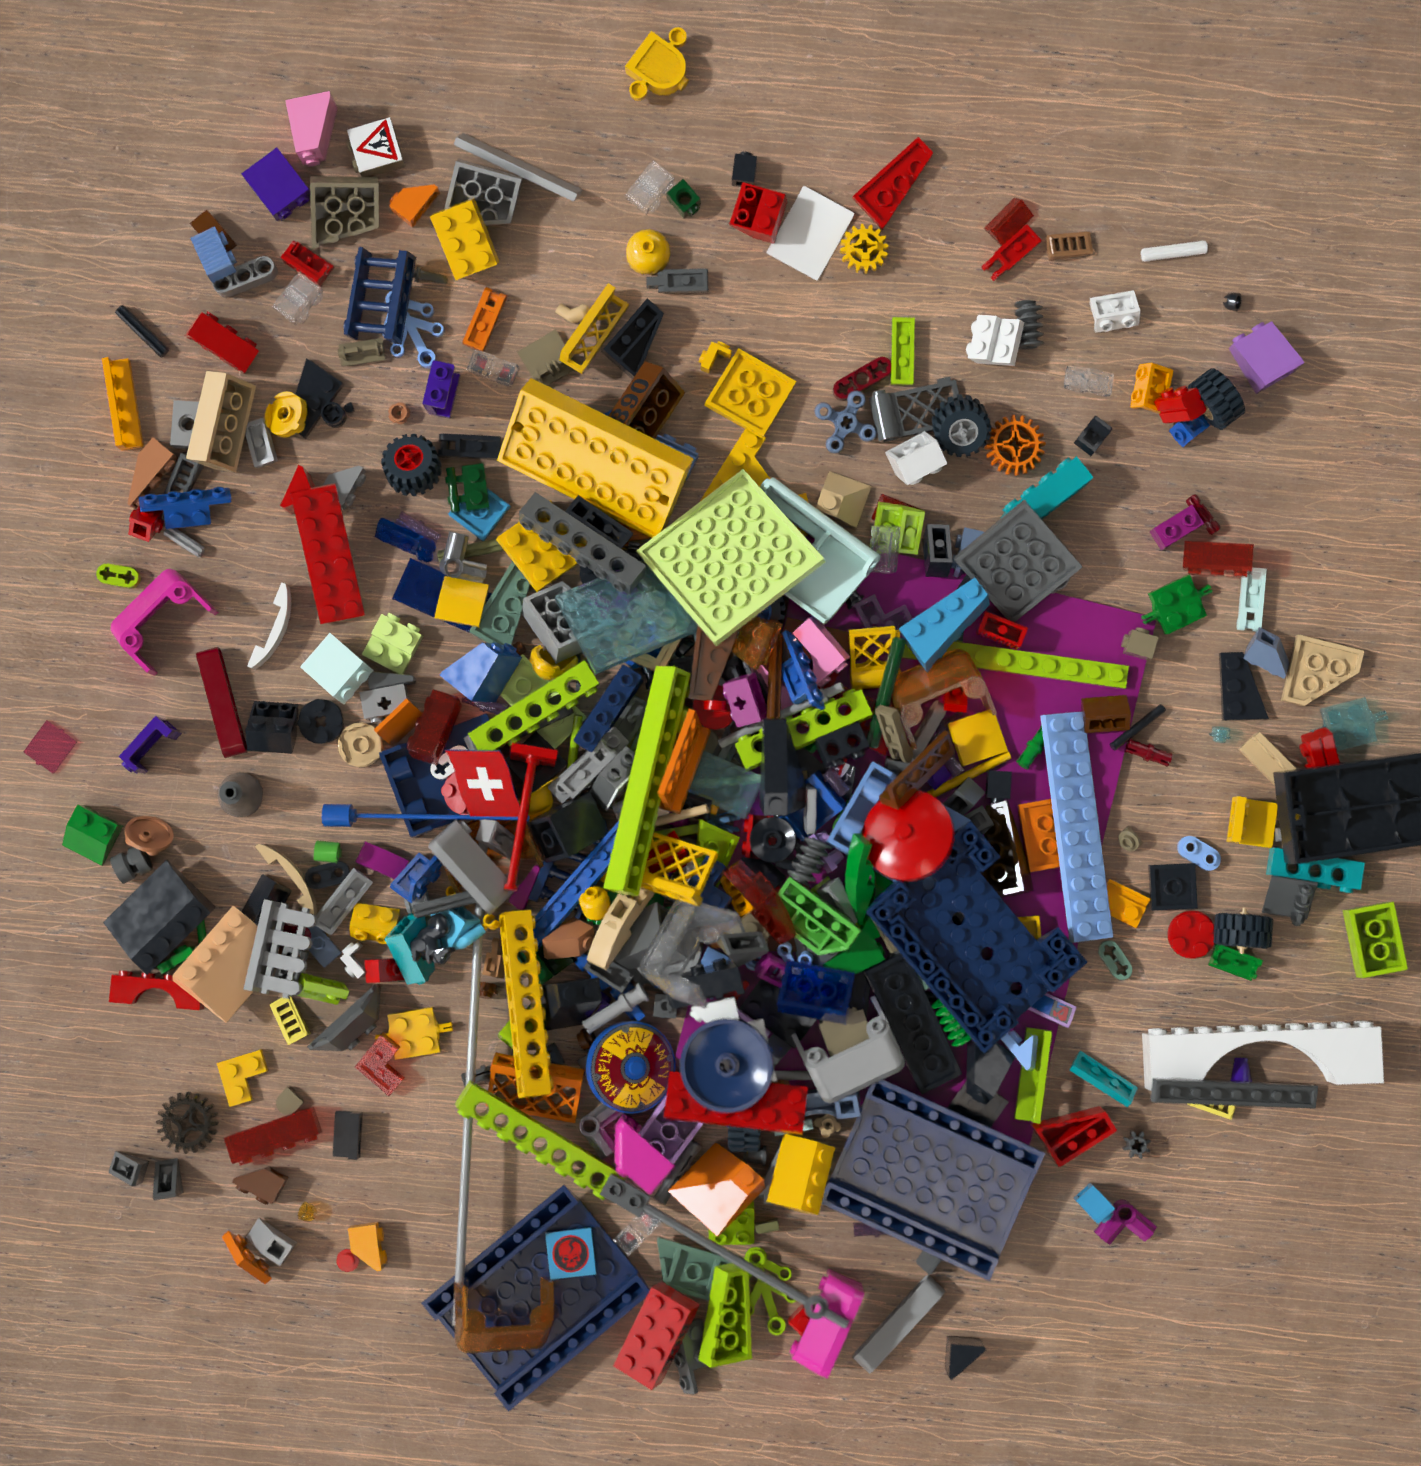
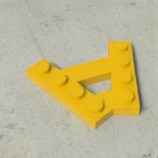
[700,429,809,503]

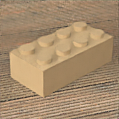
[186,371,256,473]

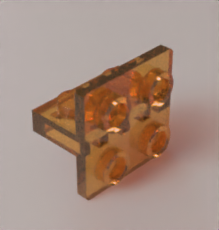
[731,615,782,670]

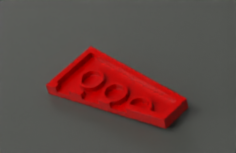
[852,137,933,231]

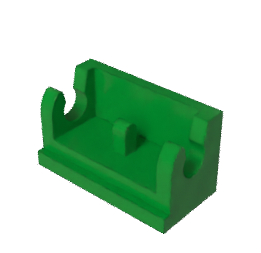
[1208,944,1263,981]

